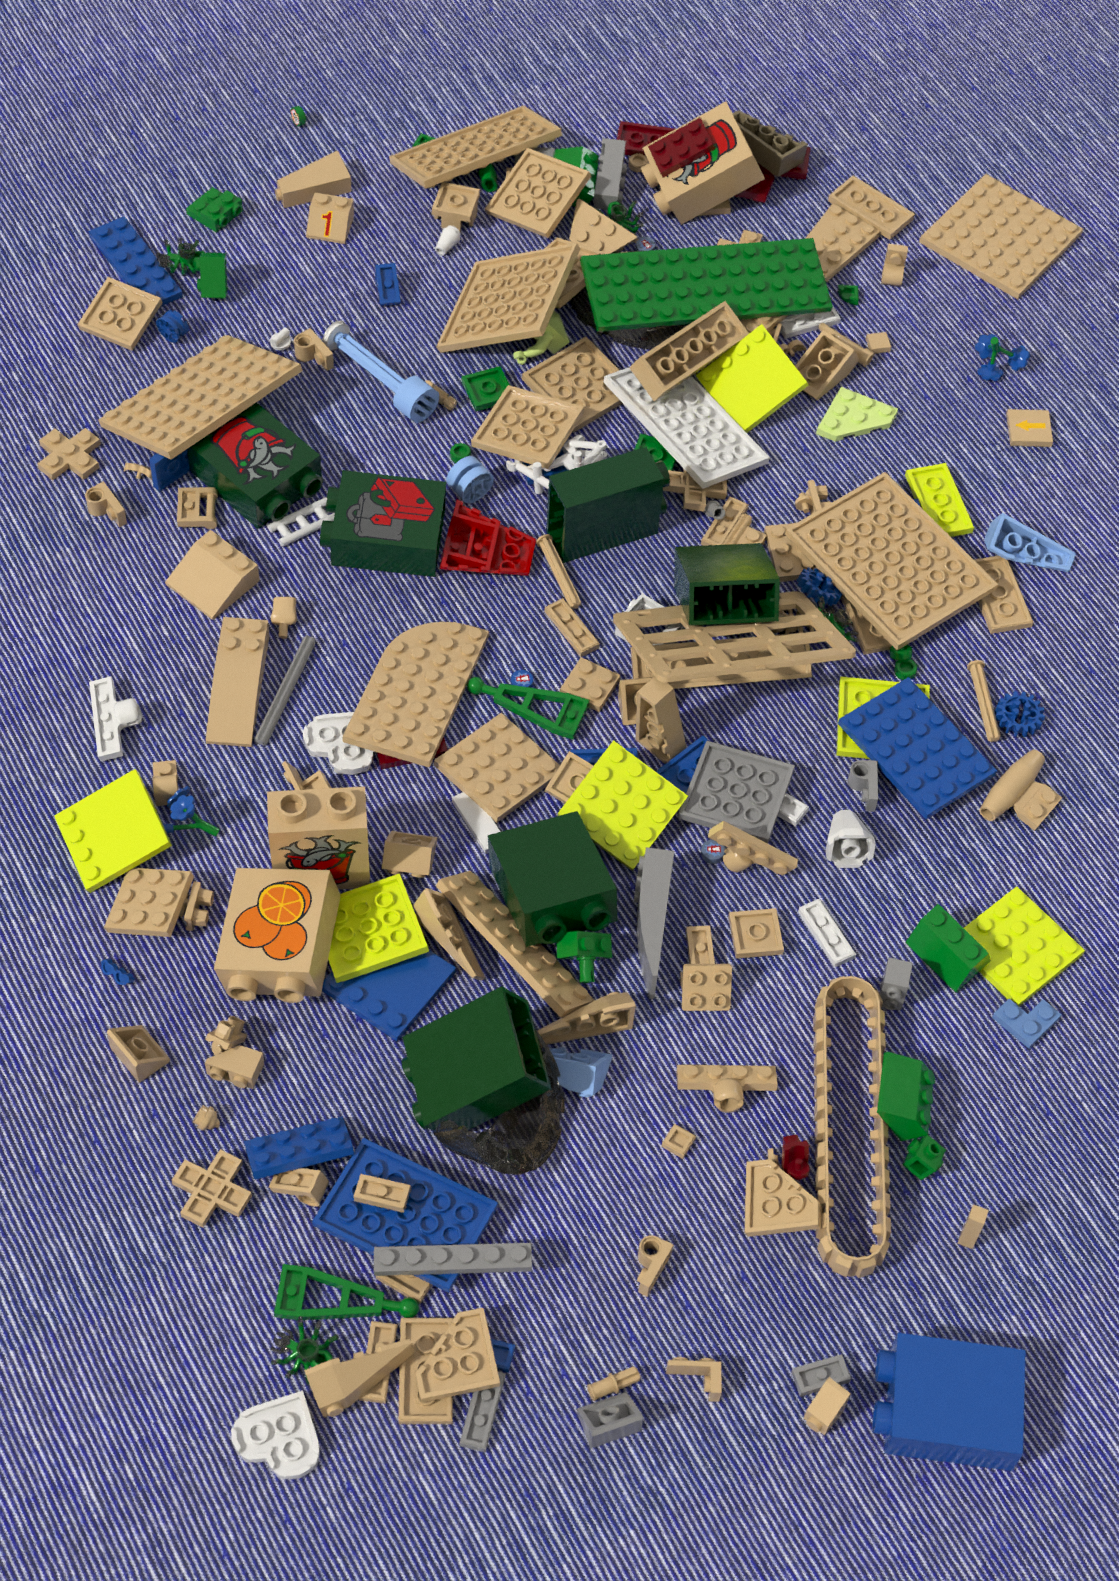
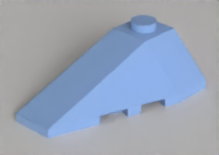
[984,513,1076,572]
[540,1045,612,1097]

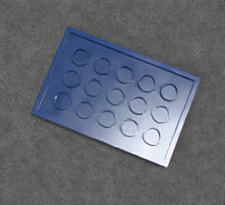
[838,677,997,819]
[312,1138,498,1293]

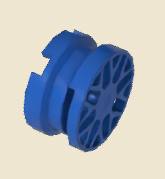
[156,309,189,343]

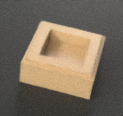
[866,332,891,354]
[661,1124,696,1159]

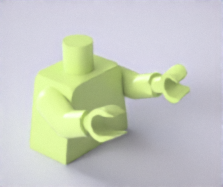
[513,311,570,365]

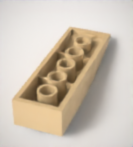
[629,301,749,401]
[206,617,270,747]

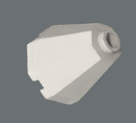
[826,810,876,868]

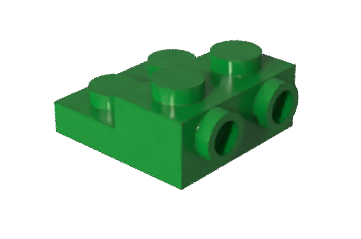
[186,187,243,232]

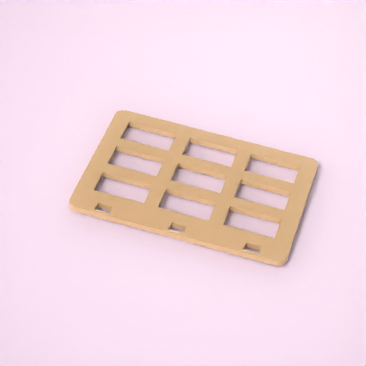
[613,591,856,682]

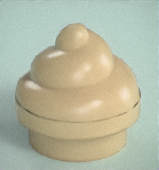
[193,1105,220,1131]

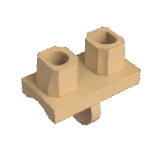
[795,480,831,514]
[179,881,214,931]
[205,1016,247,1055]

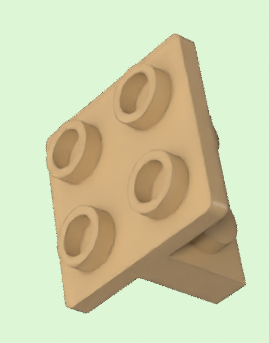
[680,964,732,1011]

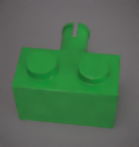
[196,253,228,298]
[557,931,612,983]

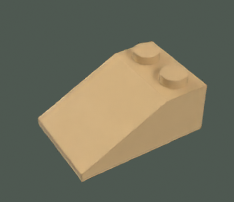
[795,330,860,400]

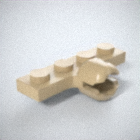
[708,821,798,876]
[676,1065,778,1113]

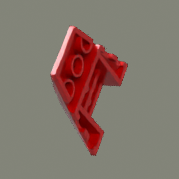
[440,499,536,576]

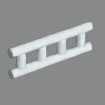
[267,497,335,547]

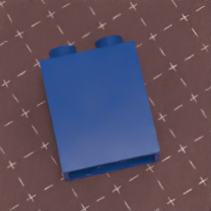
[872,1333,1026,1471]

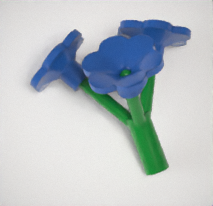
[975,334,1030,381]
[159,786,220,837]

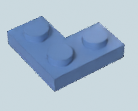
[992,999,1062,1049]

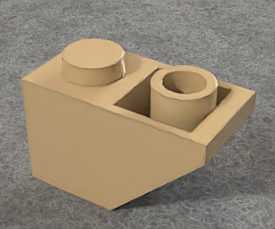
[205,1045,264,1089]

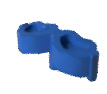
[101,958,135,985]

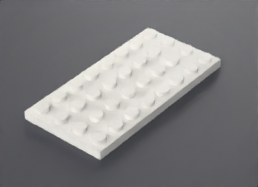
[603,367,770,489]

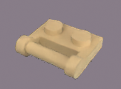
[177,487,218,529]

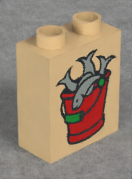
[641,101,765,225]
[267,786,370,889]

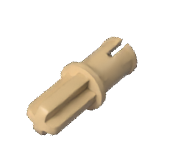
[587,1367,640,1401]

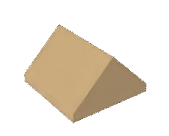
[618,677,653,725]
[107,1025,171,1083]

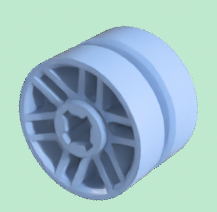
[446,456,494,504]

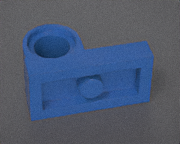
[375,263,401,306]

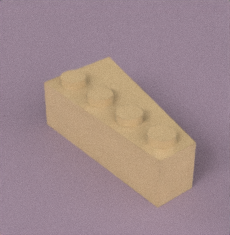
[635,676,687,764]

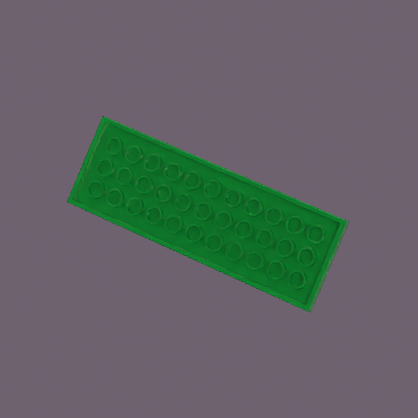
[580,238,833,332]

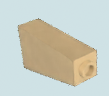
[275,151,351,208]

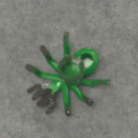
[595,200,644,233]
[156,237,205,275]
[818,596,859,642]
[270,1316,339,1385]

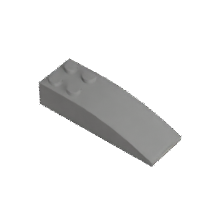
[634,847,674,999]

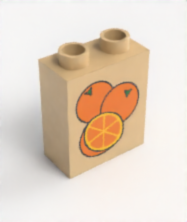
[214,868,341,1003]

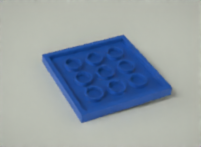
[322,950,456,1042]

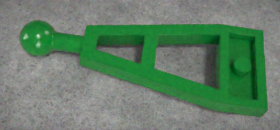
[467,677,590,740]
[274,1264,419,1321]

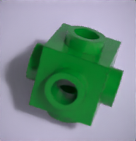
[902,1135,946,1181]

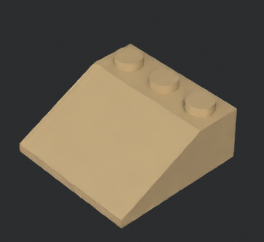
[165,530,259,620]

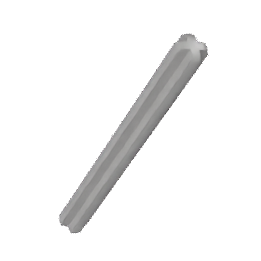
[255,635,315,746]

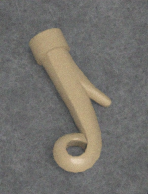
[818,323,874,367]

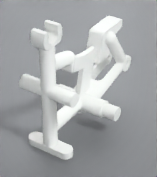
[506,435,607,494]

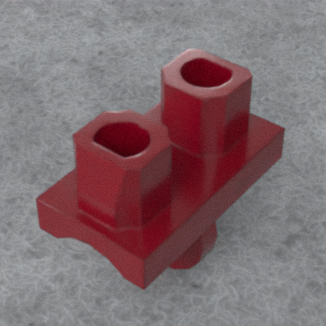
[781,1134,810,1180]

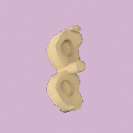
[779,340,806,357]
[124,463,152,479]

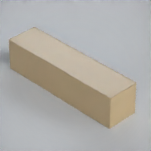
[957,1204,989,1249]

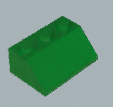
[553,146,599,208]
[905,904,991,993]
[877,1052,935,1141]

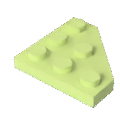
[816,387,898,441]

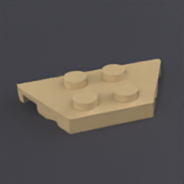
[569,198,639,254]

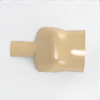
[271,597,297,639]

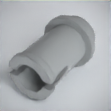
[705,500,725,520]

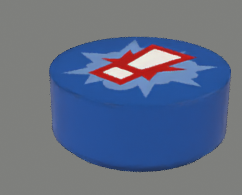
[511,670,533,688]

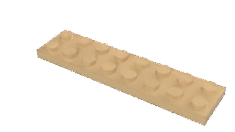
[630,633,812,689]
[436,871,595,1018]

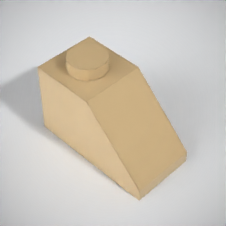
[803,1377,851,1435]

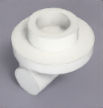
[270,328,291,350]

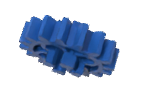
[796,567,843,606]
[995,691,1045,737]

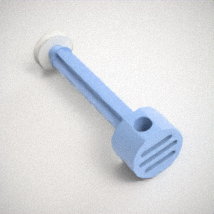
[323,320,439,423]

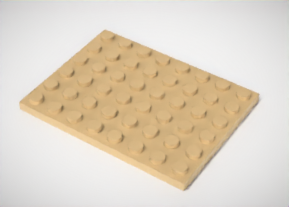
[98,335,303,460]
[785,472,998,650]

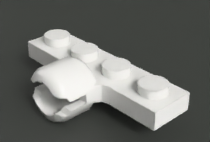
[89,676,142,761]

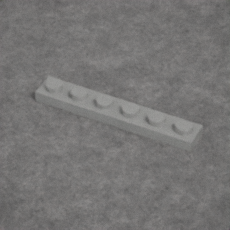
[374,1243,532,1276]

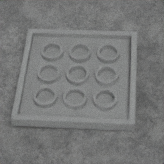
[678,741,795,844]

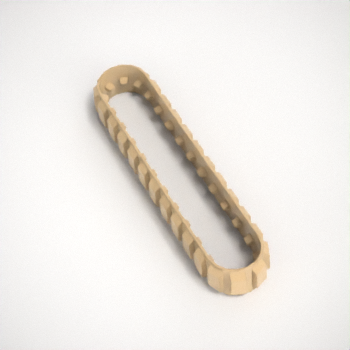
[813,976,891,1278]

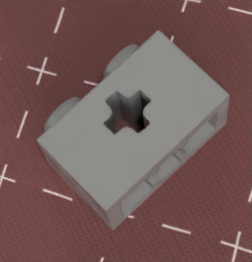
[879,958,913,1011]

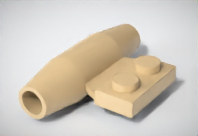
[979,749,1062,831]

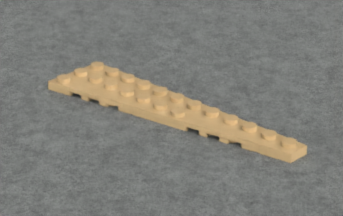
[740,203,881,333]

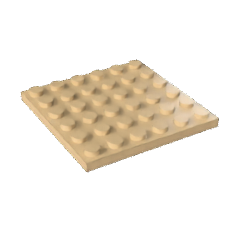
[919,174,1083,299]
[436,243,580,353]

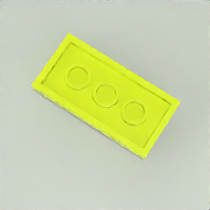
[905,463,974,537]

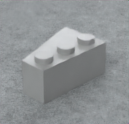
[594,138,627,210]

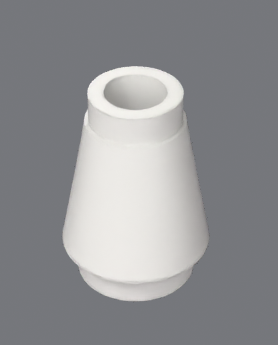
[435,225,461,256]

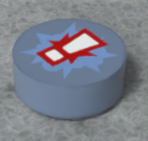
[635,237,655,252]
[701,840,725,864]

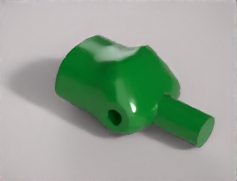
[478,163,497,192]

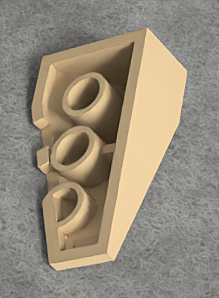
[413,888,485,981]
[537,992,636,1045]
[304,1339,415,1417]

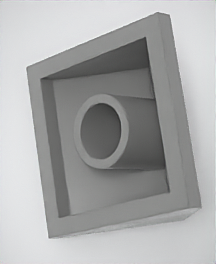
[576,1392,643,1449]

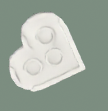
[303,712,374,775]
[231,1391,320,1479]

